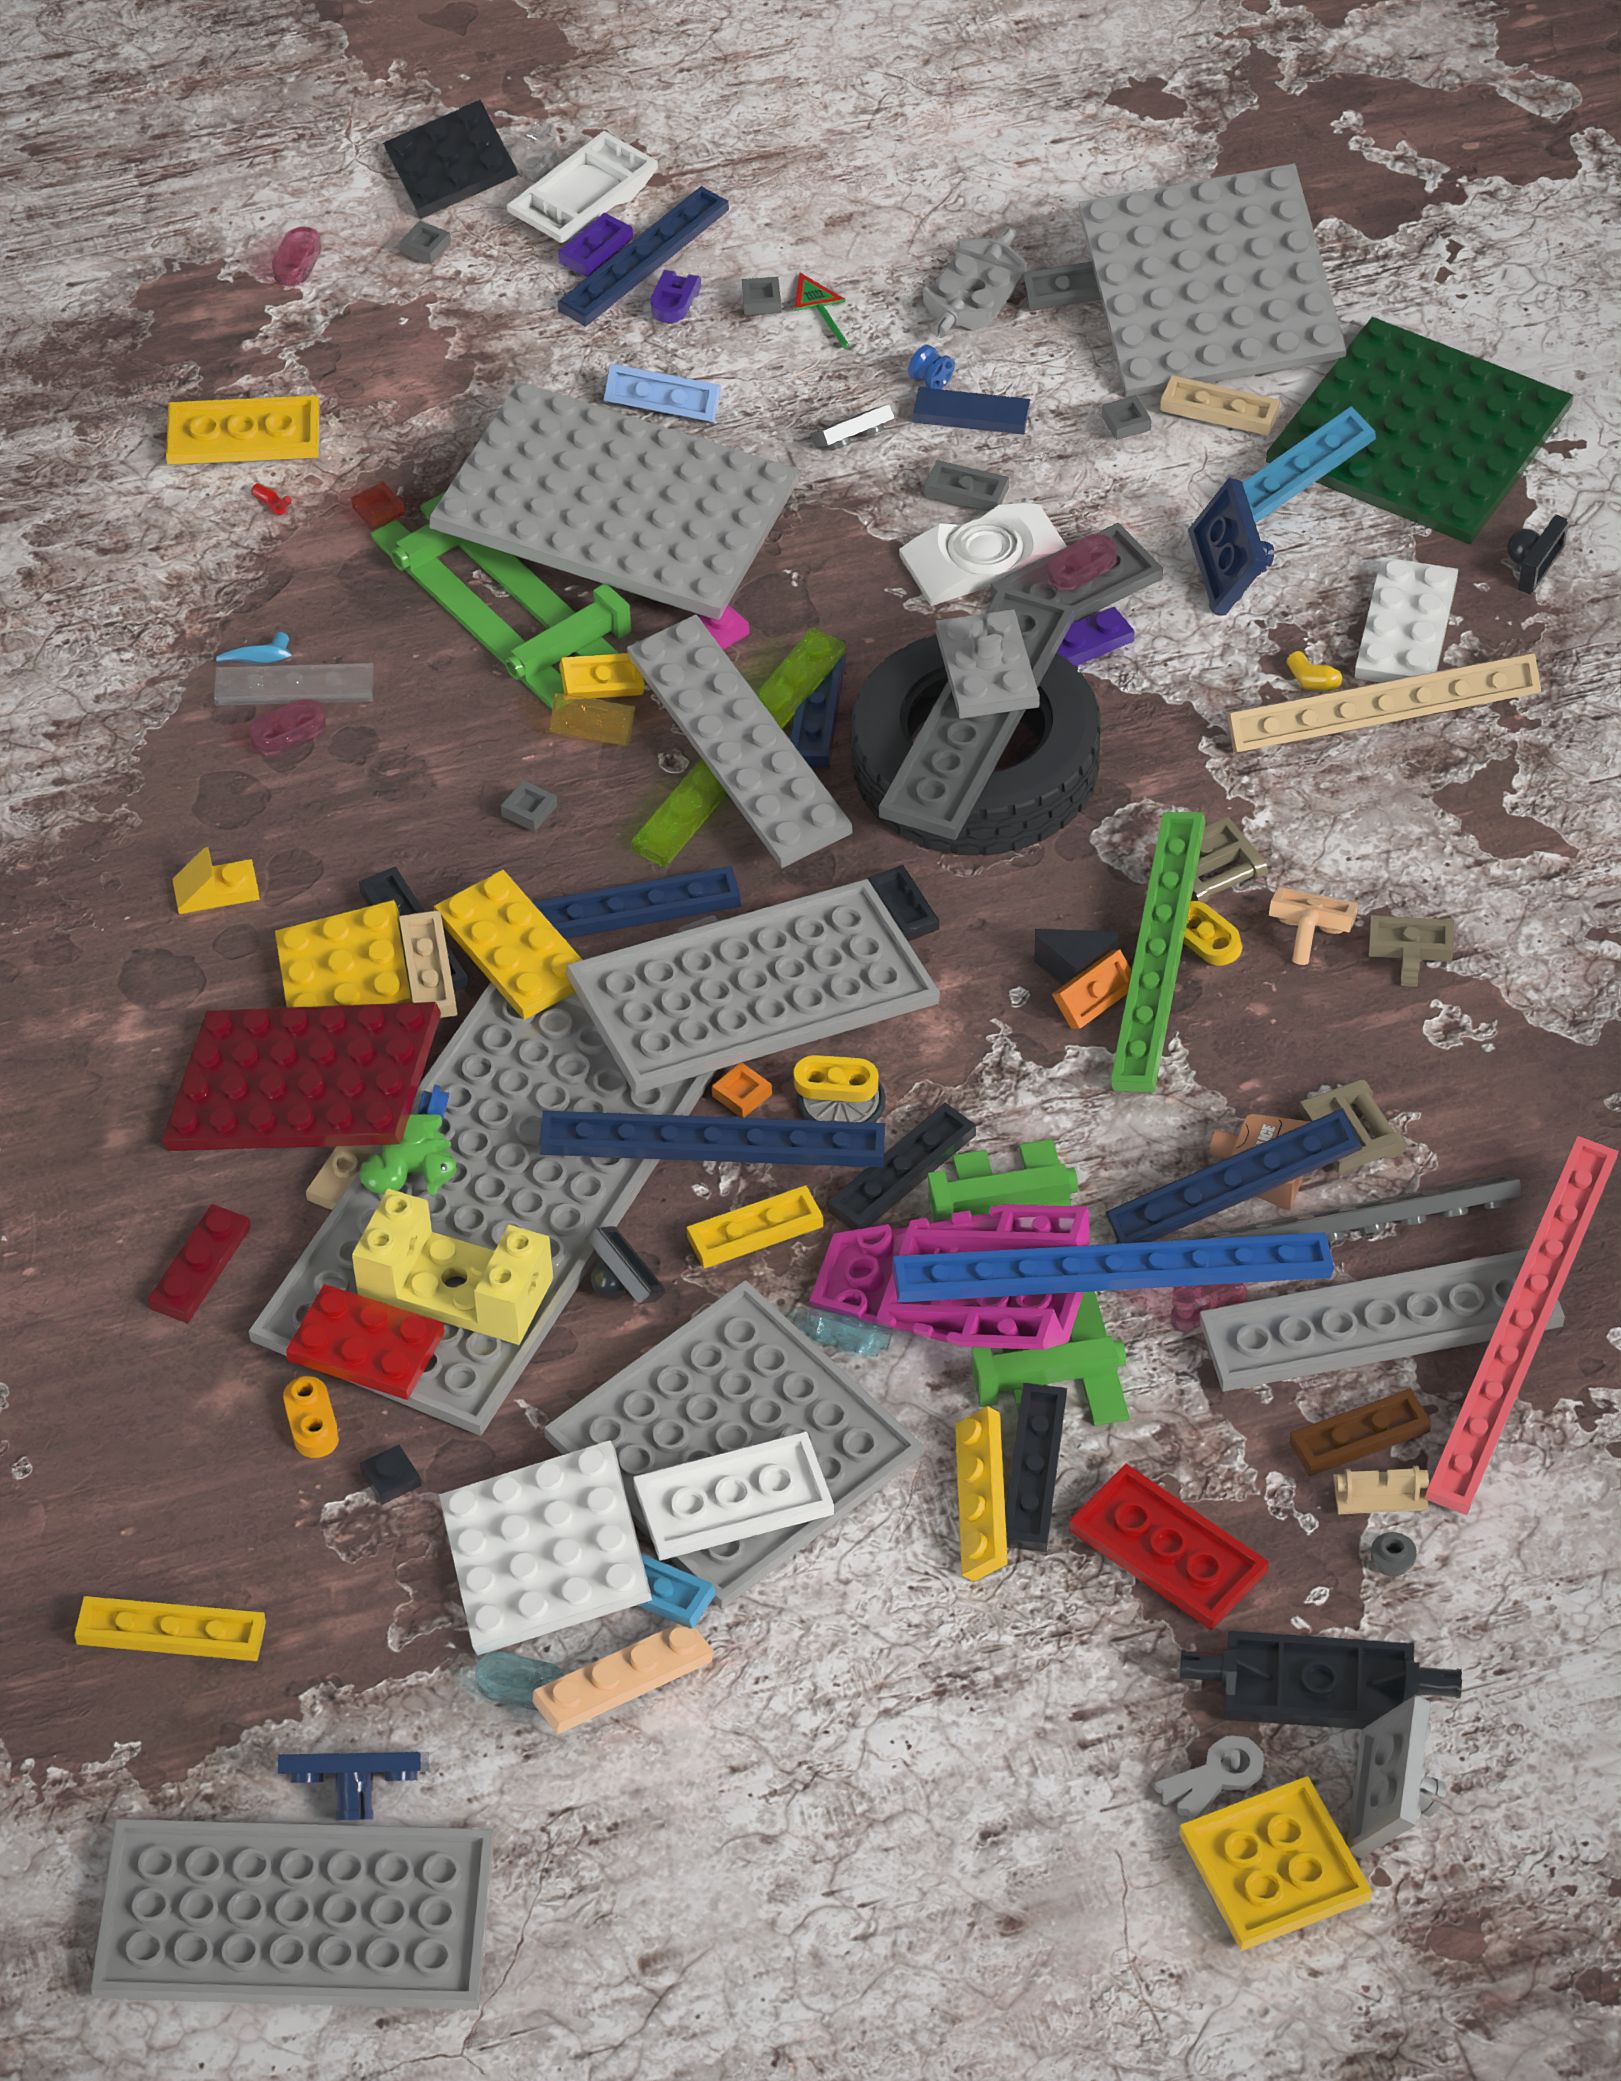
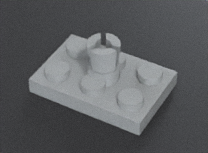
[936,609,1039,719]
[1346,1695,1446,1859]

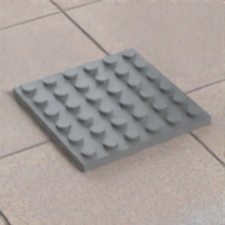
[1079,163,1346,398]
[544,1280,924,1610]

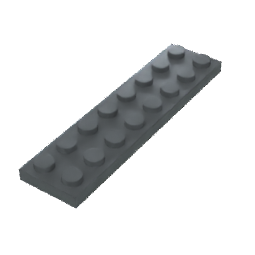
[879,586,1075,841]

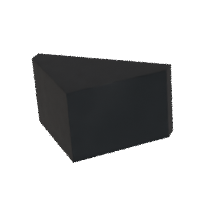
[1034,929,1118,985]

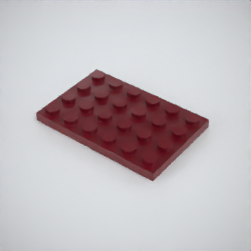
[161,1002,441,1151]

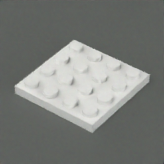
[439,1440,652,1655]

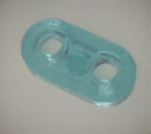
[804,1309,893,1357]
[475,1652,565,1712]

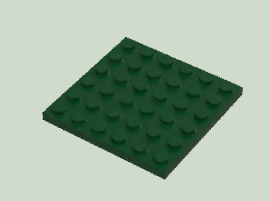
[1266,317,1573,545]

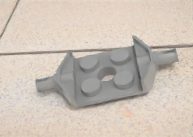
[923,226,1025,338]

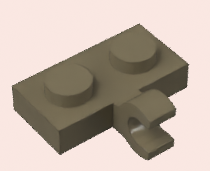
[1369,915,1454,987]

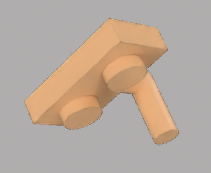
[1269,887,1359,965]

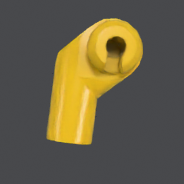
[1286,651,1342,691]

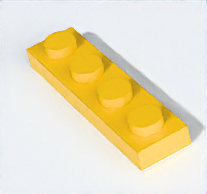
[955,1406,1008,1582]
[75,1596,266,1661]

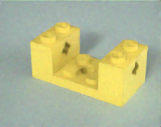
[352,1188,553,1345]

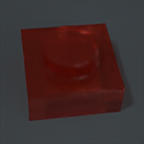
[351,481,405,530]

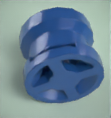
[908,344,955,389]

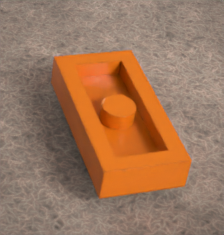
[1052,949,1132,1030]

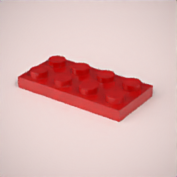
[1069,1463,1269,1631]

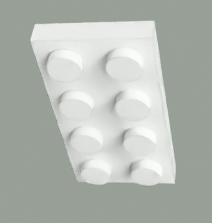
[1355,557,1458,682]
[633,1432,834,1561]

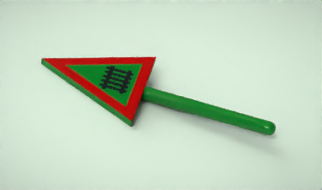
[795,272,849,349]

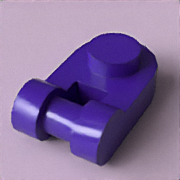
[650,269,701,324]

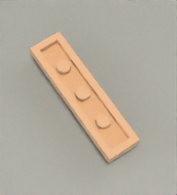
[532,1623,714,1734]

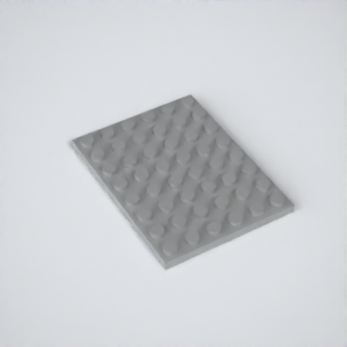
[430,381,800,620]

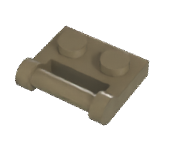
[1191,817,1268,903]
[1299,1080,1407,1173]

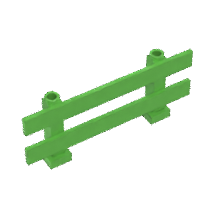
[371,492,631,712]
[928,1139,1129,1426]

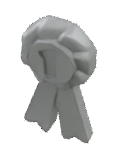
[1154,1736,1264,1821]

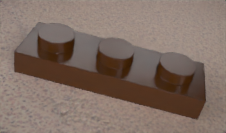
[1289,1388,1431,1477]

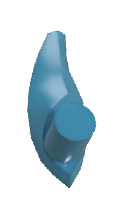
[216,632,292,664]

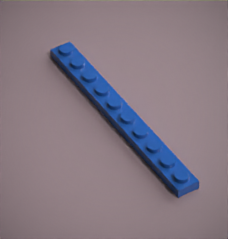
[892,1232,1334,1302]

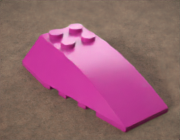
[809,1204,1089,1350]

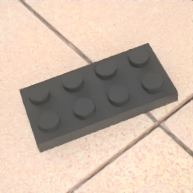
[991,522,1163,623]

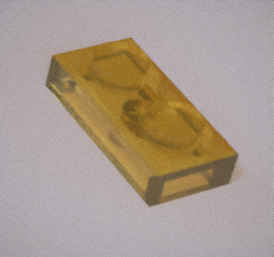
[549,693,635,746]

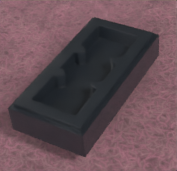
[866,865,939,941]

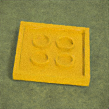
[275,900,413,1007]
[1179,1776,1372,1951]

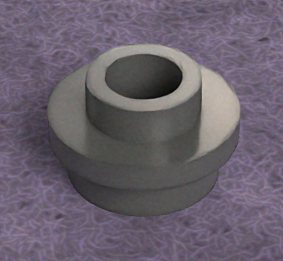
[1370,1532,1417,1577]

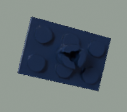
[1188,477,1275,615]
[278,1752,429,1820]

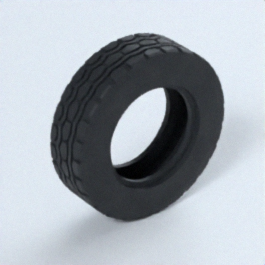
[851,634,1101,856]

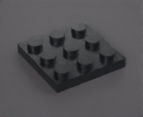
[383,99,519,219]

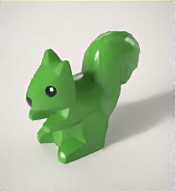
[359,1114,457,1196]

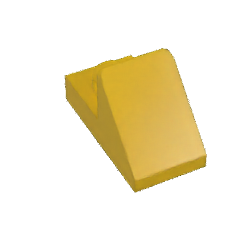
[172,847,260,914]

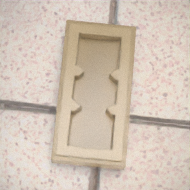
[306,1145,378,1210]

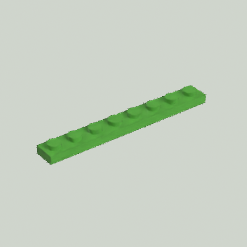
[1111,812,1206,1092]

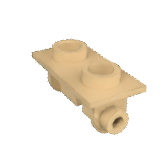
[1333,1466,1429,1515]

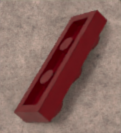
[148,1204,251,1324]

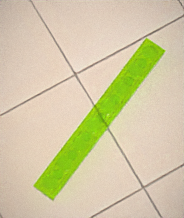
[631,627,846,868]

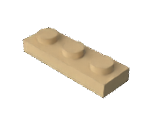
[1160,375,1280,436]
[399,910,457,1018]

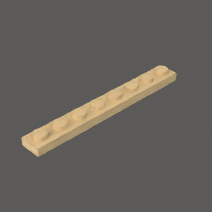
[1226,653,1541,752]

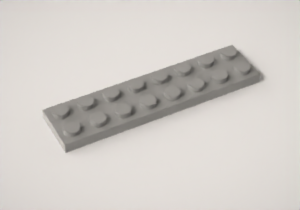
[627,614,853,868]
[1199,1249,1565,1392]

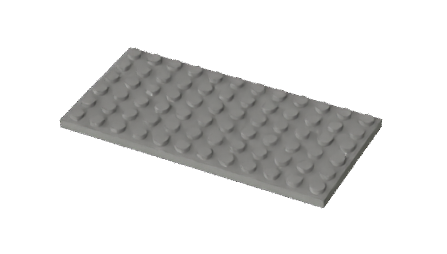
[249,982,718,1436]

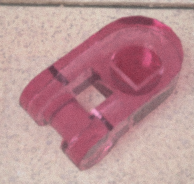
[1171,1283,1247,1332]

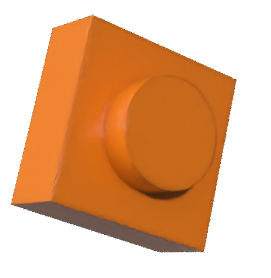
[712,1062,772,1118]

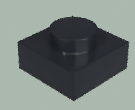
[360,1444,421,1505]

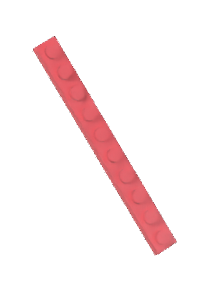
[1425,1136,1619,1515]

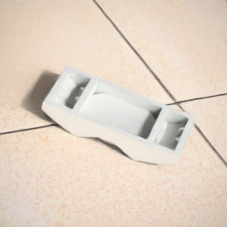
[507,131,658,243]
[899,503,1067,606]

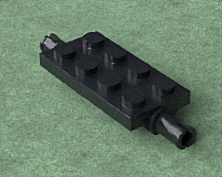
[1180,1631,1462,1729]

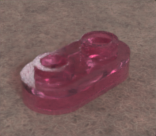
[272,227,322,287]
[1048,534,1117,591]
[250,699,326,755]

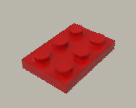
[286,1284,445,1400]

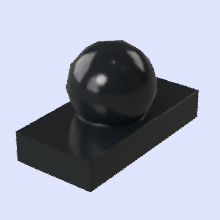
[1507,514,1568,594]
[586,1226,666,1304]

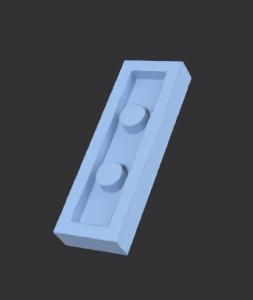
[604,364,721,422]

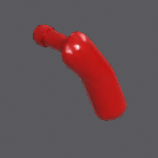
[251,483,292,515]

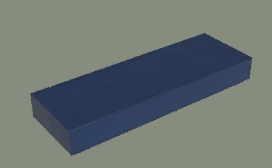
[913,387,1030,435]

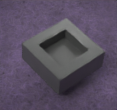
[400,220,451,265]
[742,277,781,315]
[1101,395,1152,440]
[501,780,557,832]

